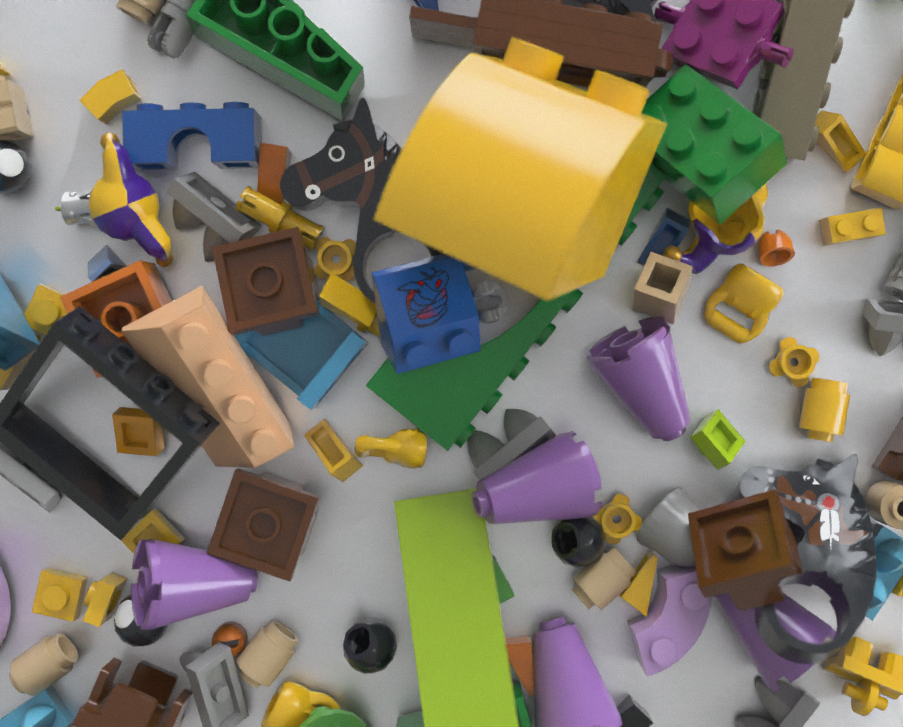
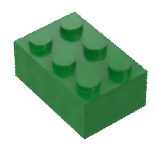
[641,64,787,224]

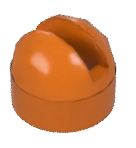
[757,230,795,266]
[211,621,248,658]

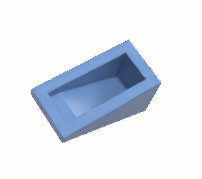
[88,245,127,282]

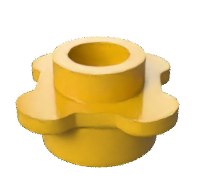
[314,237,356,281]
[768,337,819,387]
[593,494,642,545]

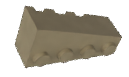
[751,0,855,160]

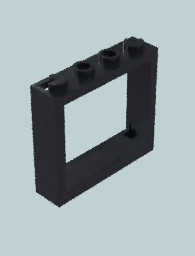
[0,306,220,540]

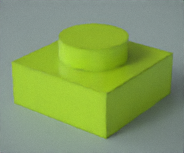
[690,409,746,470]

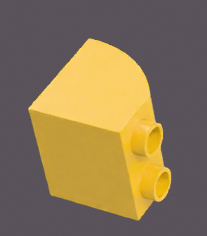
[374,37,667,300]

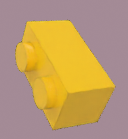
[819,208,886,246]

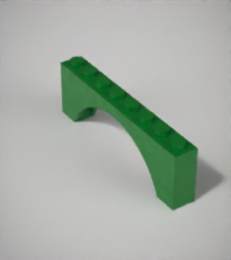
[365,164,667,451]

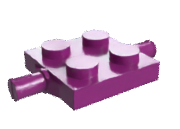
[654,0,793,90]

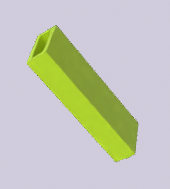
[394,488,520,727]

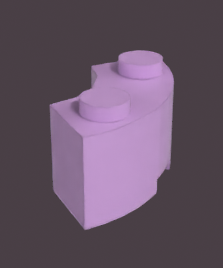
[627,565,712,676]

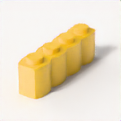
[850,74,903,210]

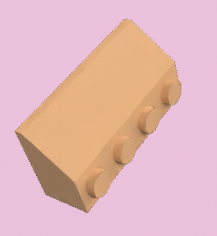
[122,286,294,468]

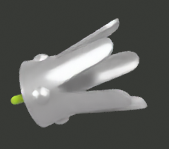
[55,191,97,226]

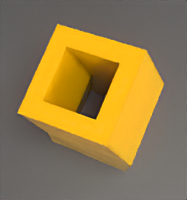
[79,69,142,125]

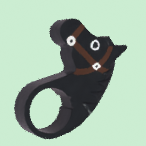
[280,98,444,304]

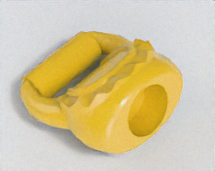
[704,263,783,344]
[354,428,427,469]
[261,681,341,727]

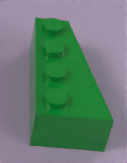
[186,0,365,122]

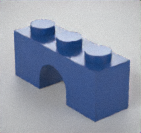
[122,102,262,171]

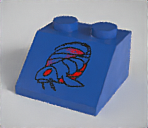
[371,253,481,374]

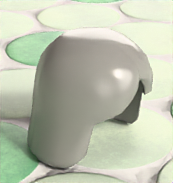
[637,488,701,567]

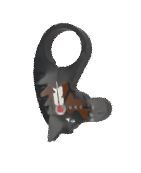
[732,454,876,664]

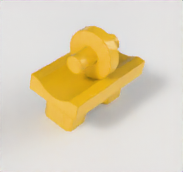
[823,636,903,716]

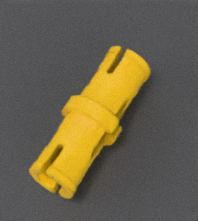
[235,186,325,251]

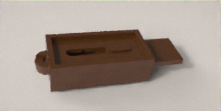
[409,0,673,89]

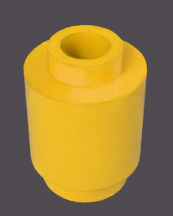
[799,378,851,442]

